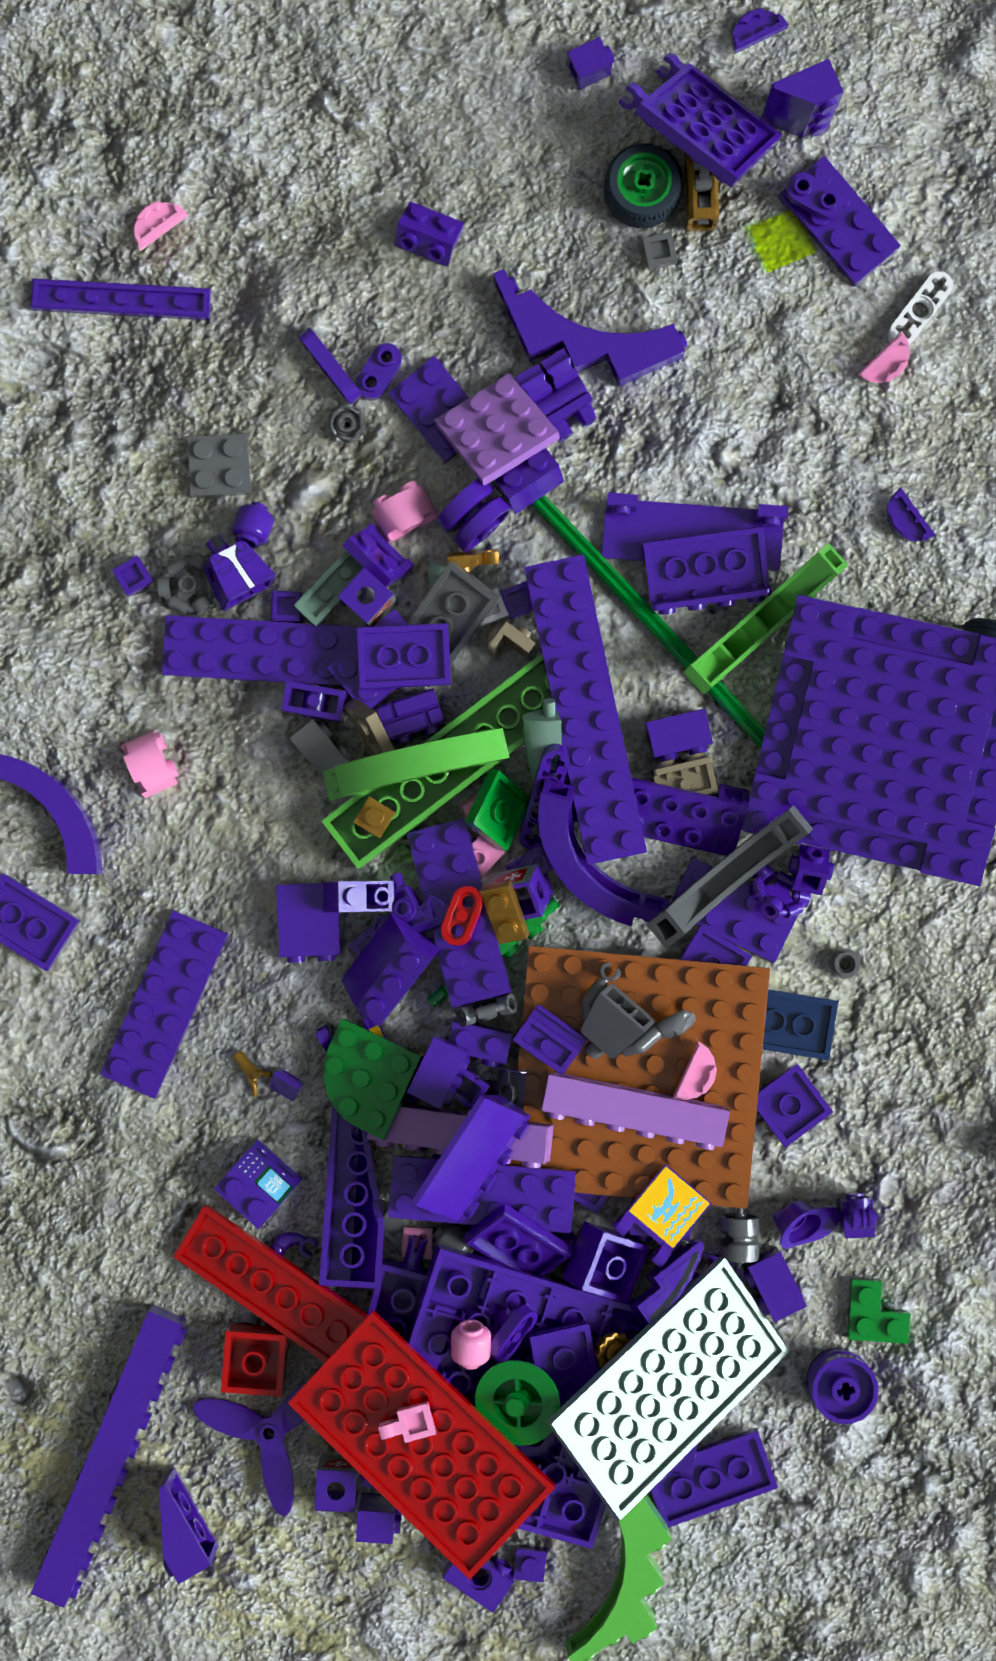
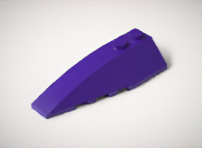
[319,1105,385,1289]

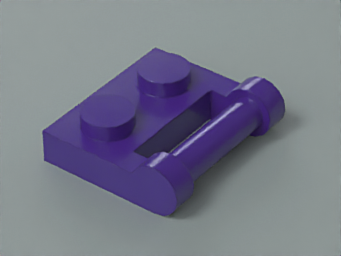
[342,523,415,587]

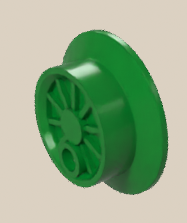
[475,1360,561,1446]

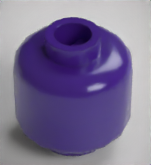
[231,502,274,549]

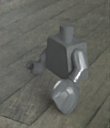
[581,962,696,1059]

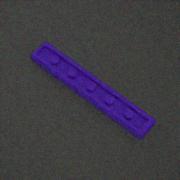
[31,278,212,321]

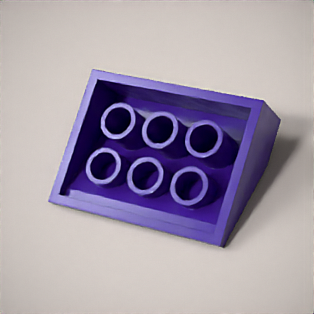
[411,1095,531,1221]

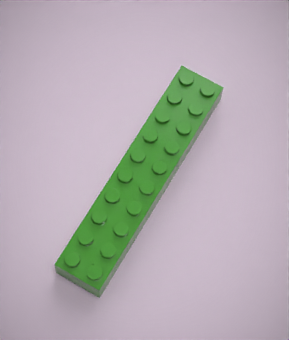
[322,653,551,869]

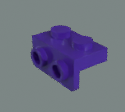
[394,201,465,266]

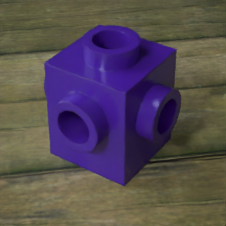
[788,844,834,896]

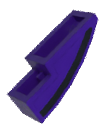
[628,1239,704,1326]

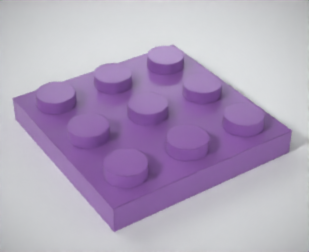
[435,373,560,486]

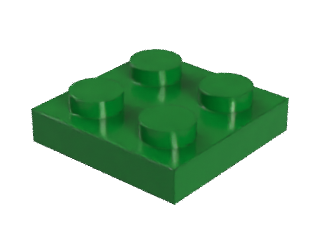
[465,769,529,851]

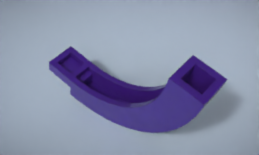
[0,754,103,874]
[538,779,670,927]

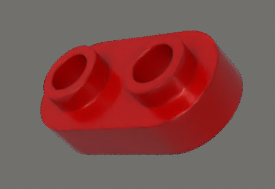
[441,886,484,946]

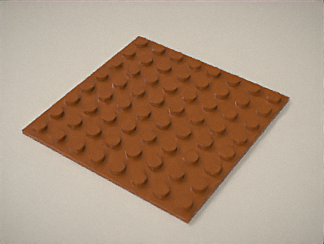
[509,946,770,1209]

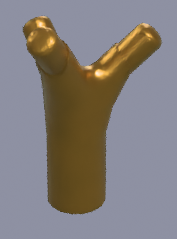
[232,1050,272,1097]

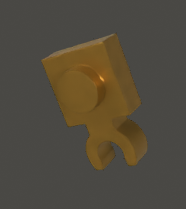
[447,549,499,572]

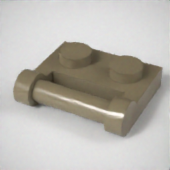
[343,699,395,757]

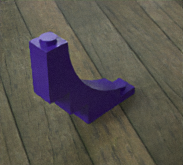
[493,269,688,387]

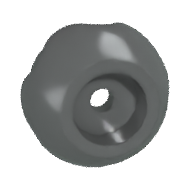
[328,405,366,443]

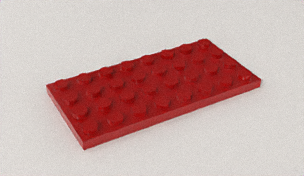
[288,1310,556,1580]

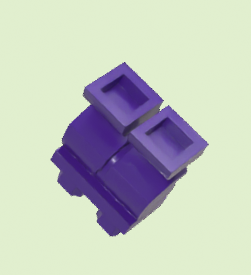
[514,348,597,443]

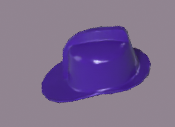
[772,1200,841,1249]

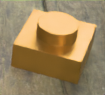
[354,796,396,838]

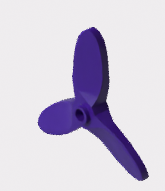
[193,1381,308,1516]

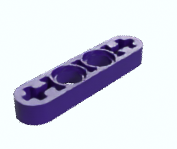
[520,744,569,850]

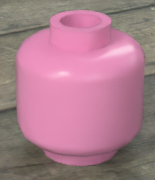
[451,1320,491,1369]

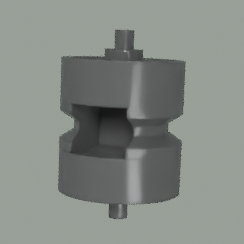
[720,1208,760,1269]

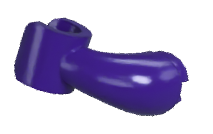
[270,1232,319,1257]

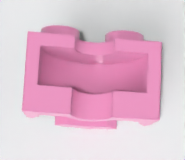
[371,481,439,544]
[120,730,179,798]

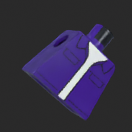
[204,534,276,612]

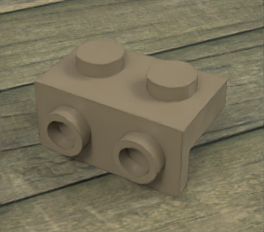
[487,621,536,659]
[651,753,719,795]

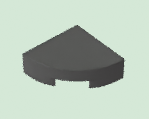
[383,1206,403,1246]

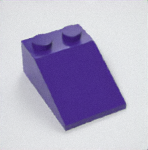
[159,1468,219,1584]

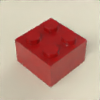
[221,1323,289,1397]

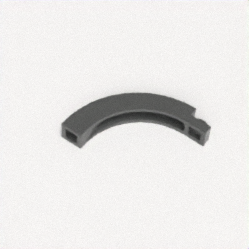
[646,805,813,948]

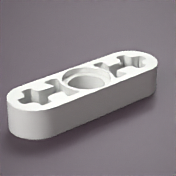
[887,272,953,345]

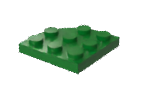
[323,1018,424,1140]

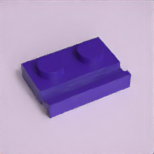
[512,1003,588,1075]

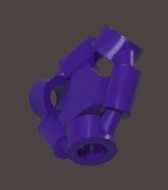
[751,864,811,919]

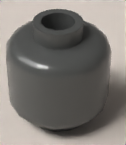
[432,1223,477,1254]

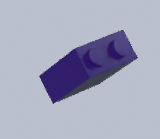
[276,883,342,963]

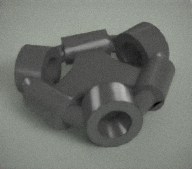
[157,554,214,616]
[455,994,517,1027]

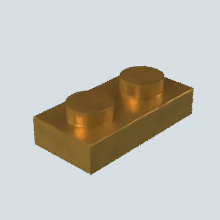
[480,880,529,944]

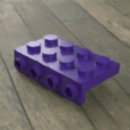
[642,526,772,615]

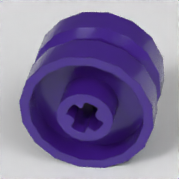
[436,479,512,553]
[806,1348,879,1424]

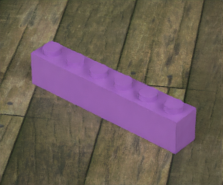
[541,1071,730,1150]
[367,1104,554,1168]

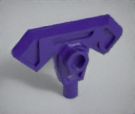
[370,873,450,938]

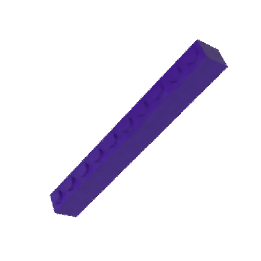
[31,1305,188,1608]

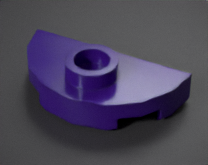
[731,8,789,54]
[887,487,935,542]

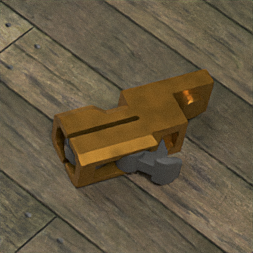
[683,151,719,231]

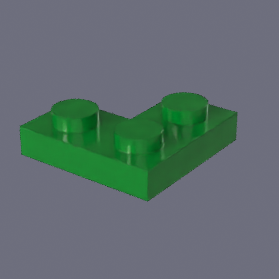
[847,1277,911,1344]

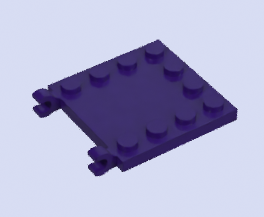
[619,53,783,187]

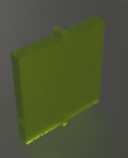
[749,210,816,273]

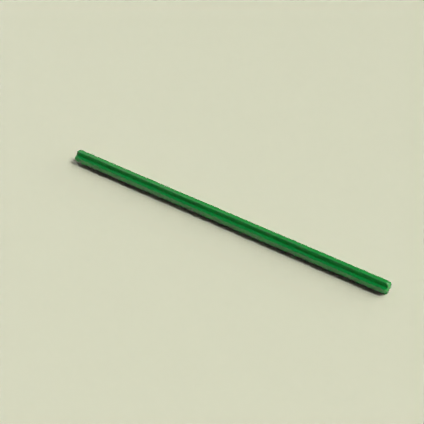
[531,495,766,749]

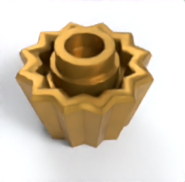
[594,1332,632,1368]

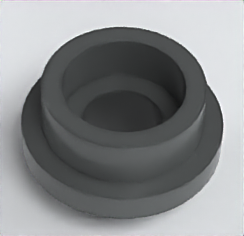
[829,949,860,979]

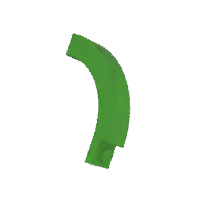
[322,728,510,801]

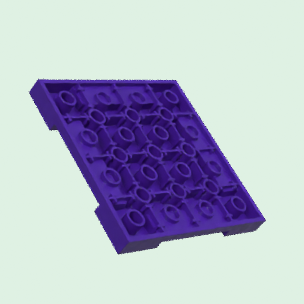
[742,594,996,887]
[360,1243,646,1549]

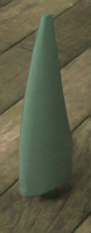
[523,698,562,789]

